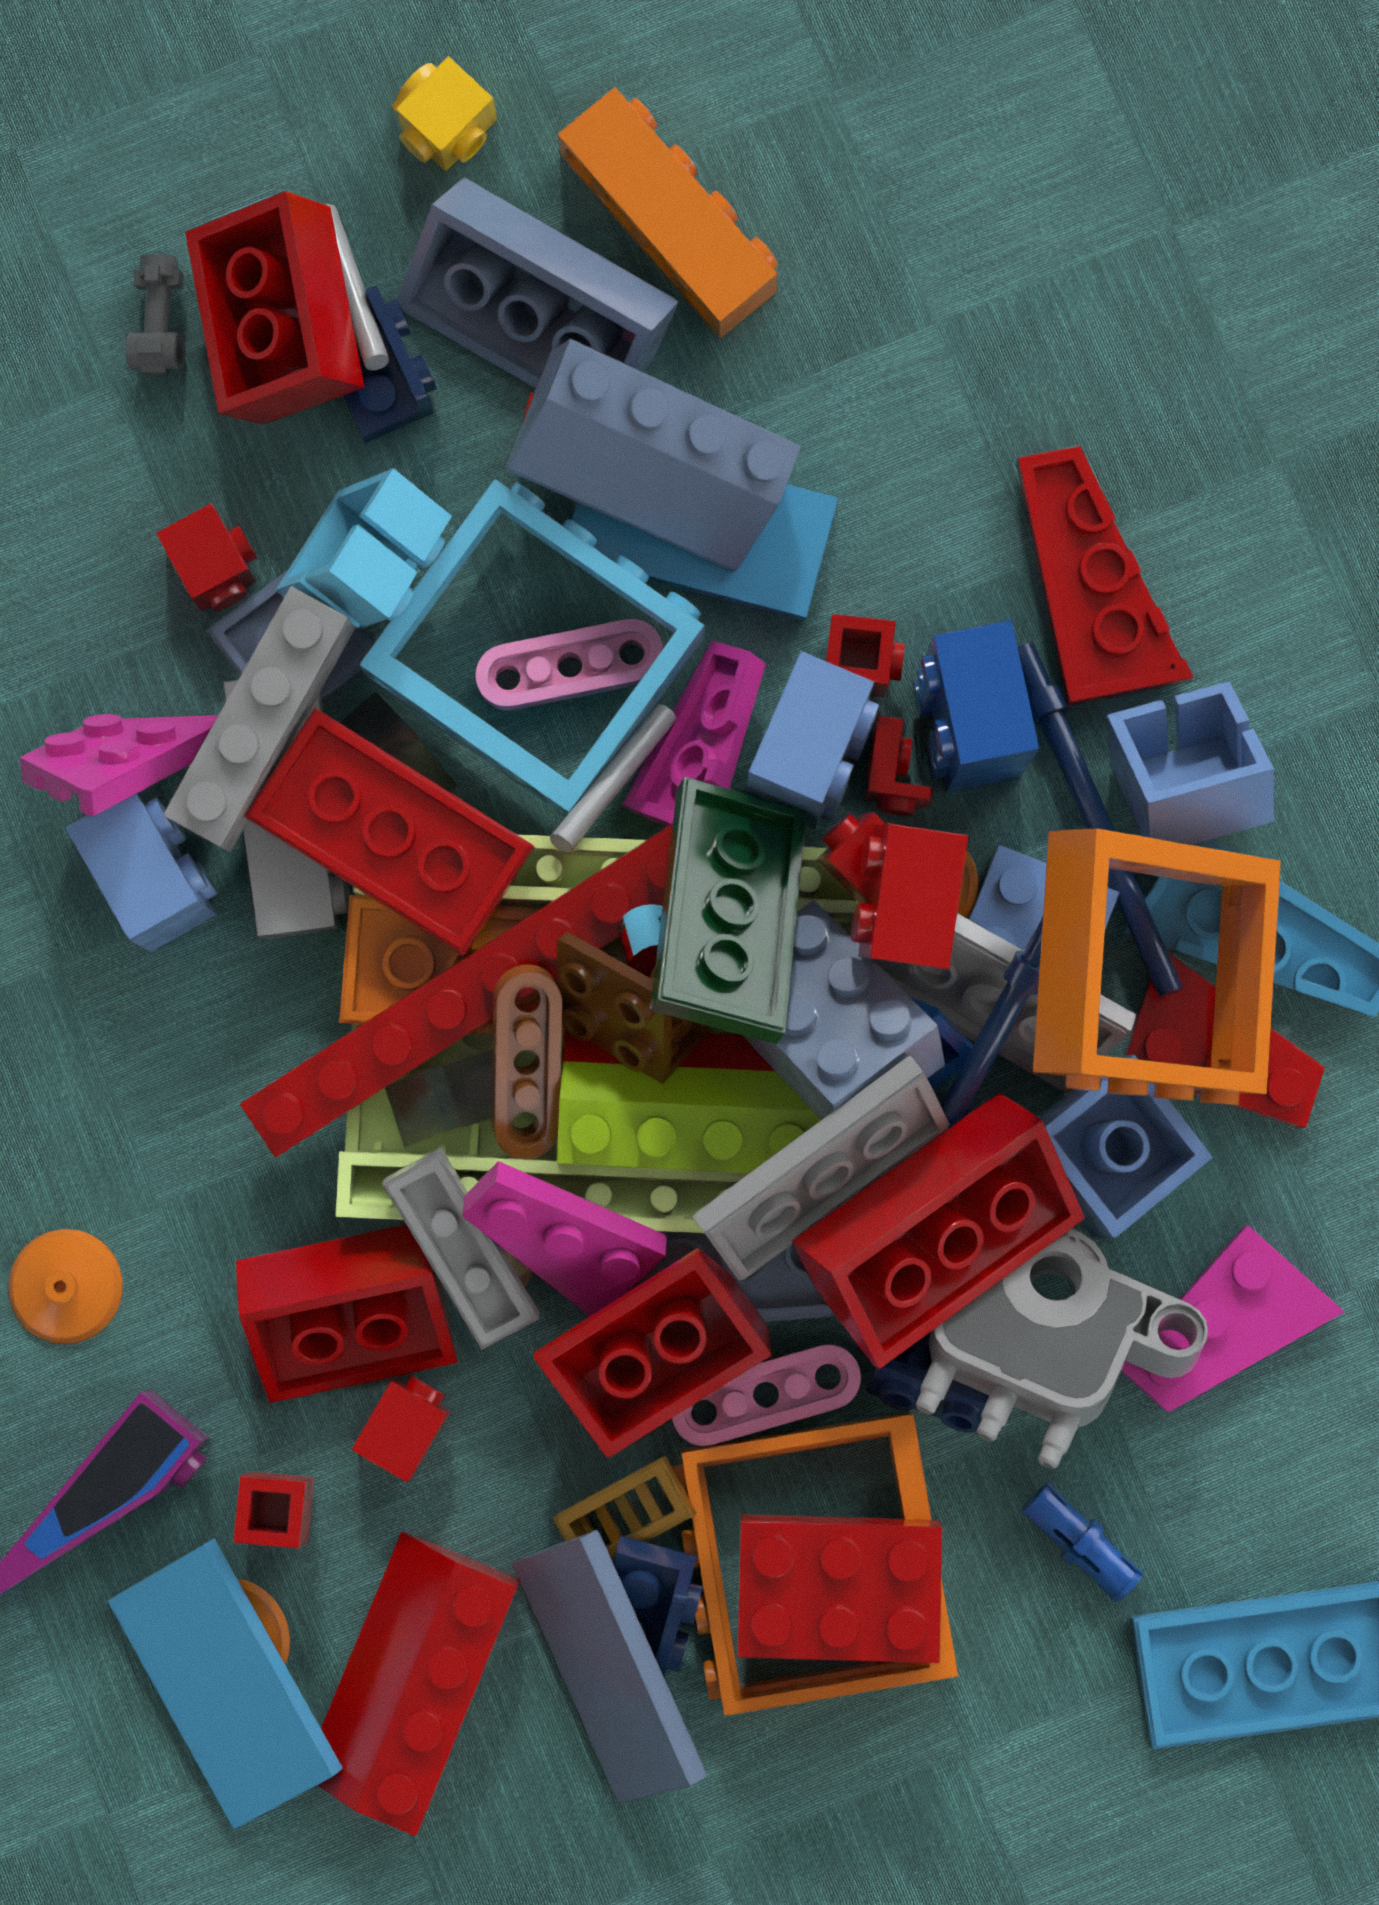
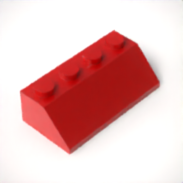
[792,1092,1085,1369]
[317,1530,520,1837]

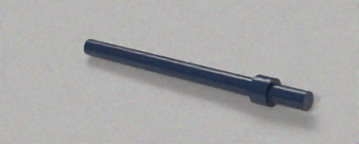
[1018,642,1183,998]
[933,916,1043,1140]

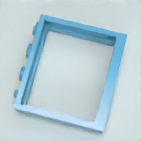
[359,479,704,817]

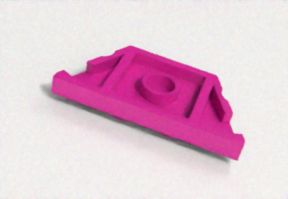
[20,714,218,816]

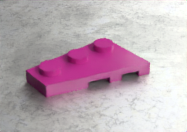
[622,641,766,827]
[462,1161,667,1316]
[1121,1225,1344,1413]

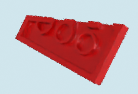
[1016,446,1194,706]

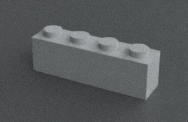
[163,586,355,853]
[224,680,349,939]

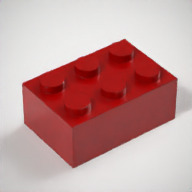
[185,191,365,425]
[737,1514,942,1663]

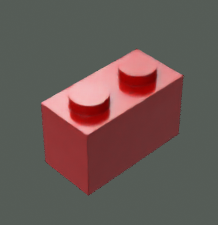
[851,824,968,969]

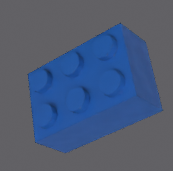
[912,620,1039,793]

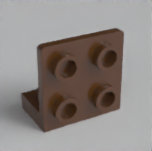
[557,932,709,1084]

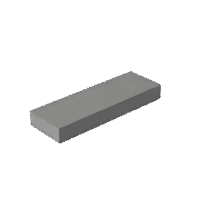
[382,1147,540,1350]

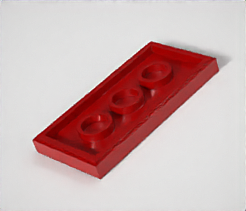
[244,708,535,957]

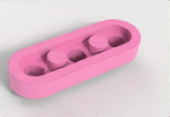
[476,619,663,711]
[672,1344,861,1446]

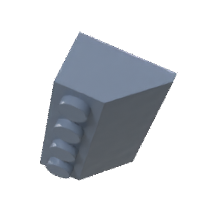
[397,177,679,388]
[505,339,801,572]

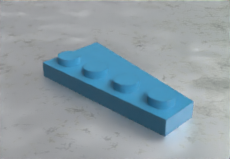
[1122,839,1379,1017]

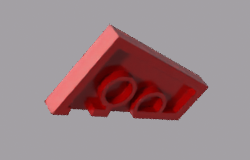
[1124,951,1325,1129]

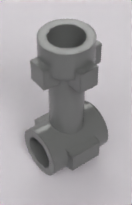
[126,254,186,376]

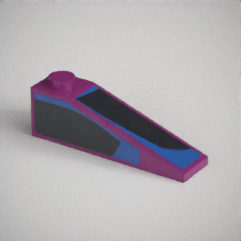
[0,1389,210,1596]

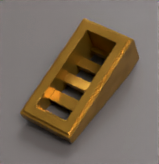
[553,1456,697,1560]

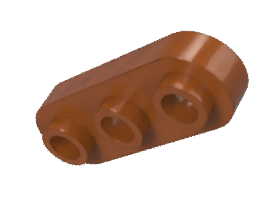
[491,965,562,1160]

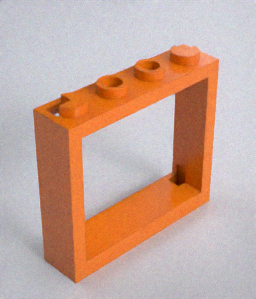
[1033,828,1281,1105]
[671,1411,958,1716]

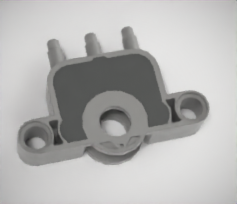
[916,1228,1208,1469]

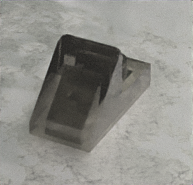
[385,1050,492,1148]

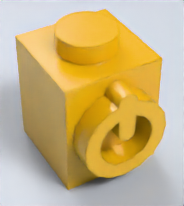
[392,56,497,172]

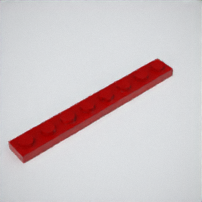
[239,823,673,1158]

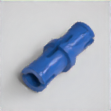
[1020,1482,1144,1603]

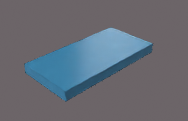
[563,484,838,622]
[107,1538,343,1830]
[1130,1581,1379,1750]

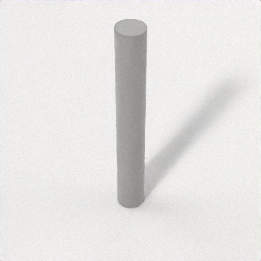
[326,204,389,370]
[550,704,676,853]

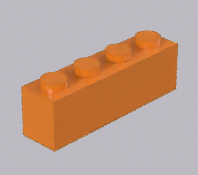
[557,87,779,339]

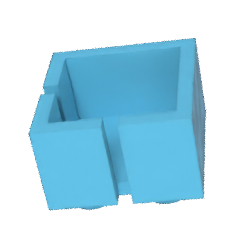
[275,468,452,630]

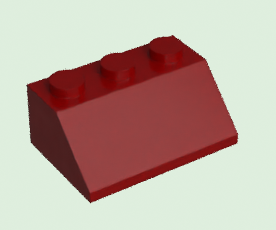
[236,1224,458,1403]
[533,1248,772,1459]

